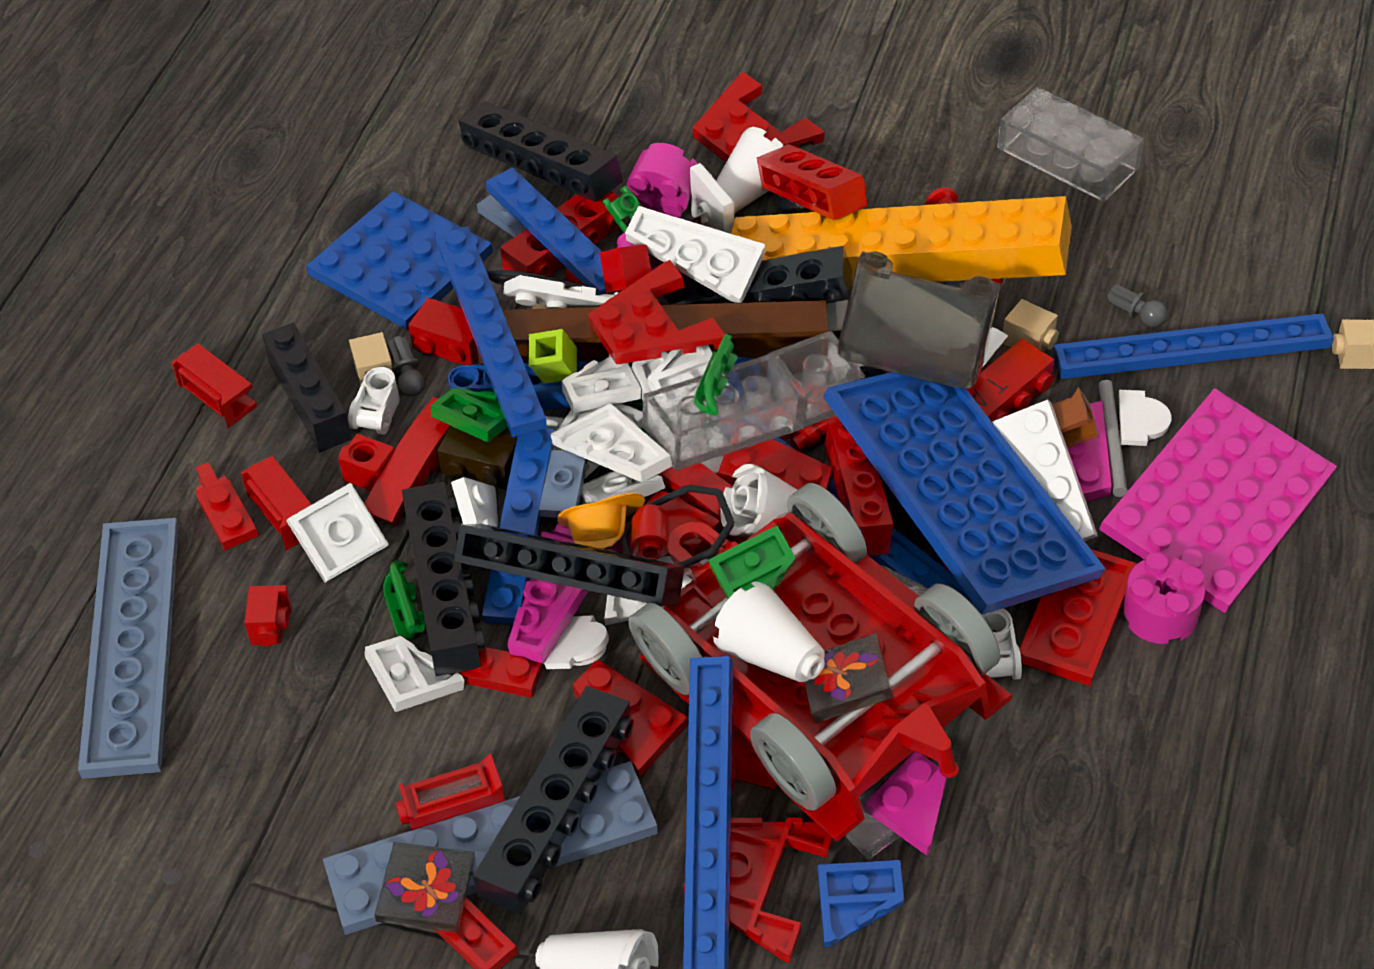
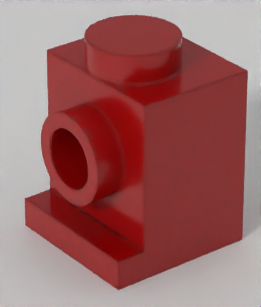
[244,585,293,646]

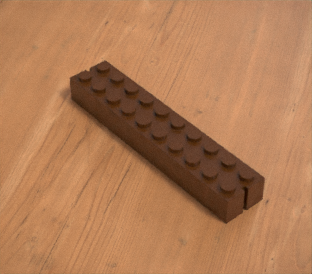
[477,301,828,380]

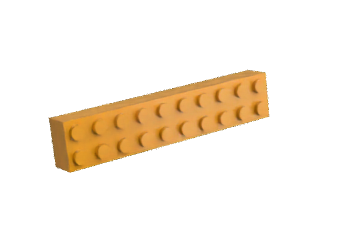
[731,196,1072,286]

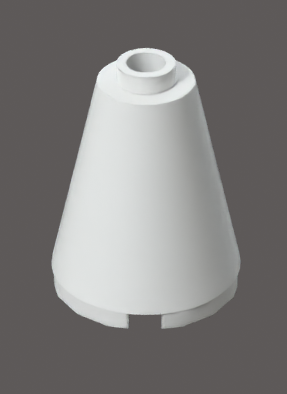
[716,127,783,214]
[720,464,797,538]
[713,581,825,682]
[536,929,659,969]

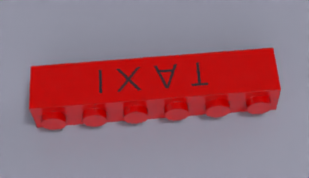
[964,338,1055,422]

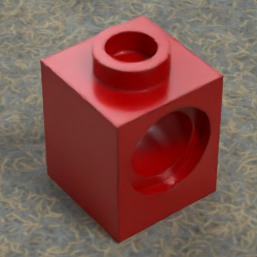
[338,433,394,491]

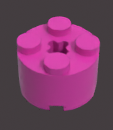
[627,143,698,218]
[1122,552,1205,644]

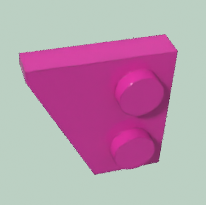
[865,751,947,856]

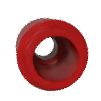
[631,504,669,560]

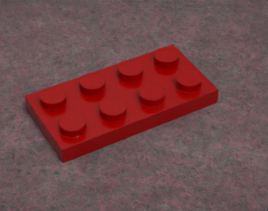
[1019,549,1137,686]

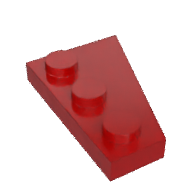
[718,421,832,490]
[573,660,688,778]

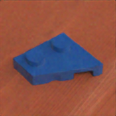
[817,860,904,947]

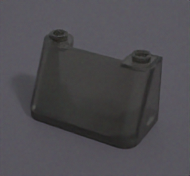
[837,251,1002,388]

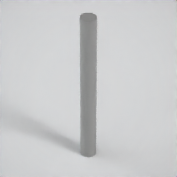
[1098,380,1128,497]

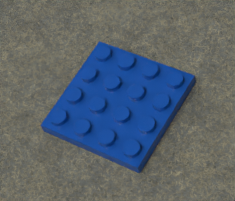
[306,191,493,330]

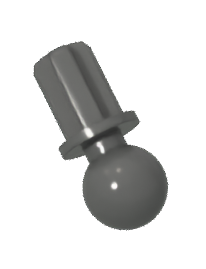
[1107,284,1167,327]
[387,336,425,396]

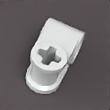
[348,367,400,435]
[980,608,1022,680]

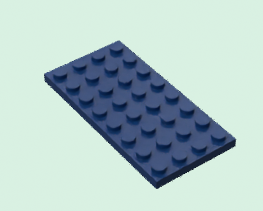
[823,360,1105,615]

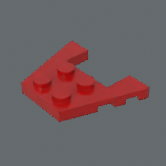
[693,72,825,162]
[588,260,725,365]
[683,818,834,963]

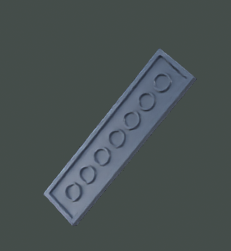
[78,518,179,779]
[323,761,658,935]

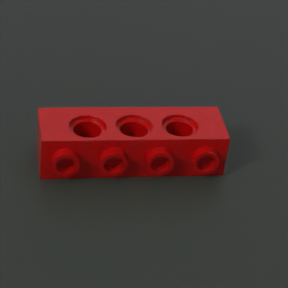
[757,144,868,220]
[500,191,625,277]
[825,419,893,556]

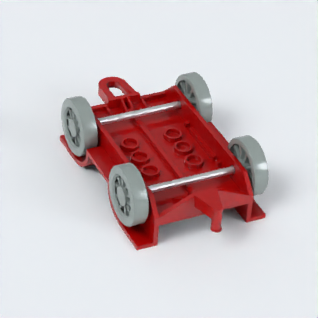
[629,483,1012,842]

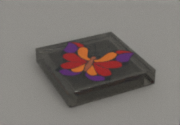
[805,633,894,723]
[374,842,475,932]

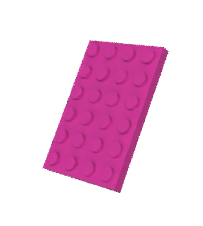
[1099,388,1337,613]

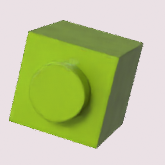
[529,329,577,384]

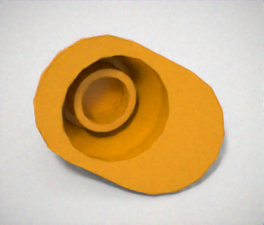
[557,493,645,549]

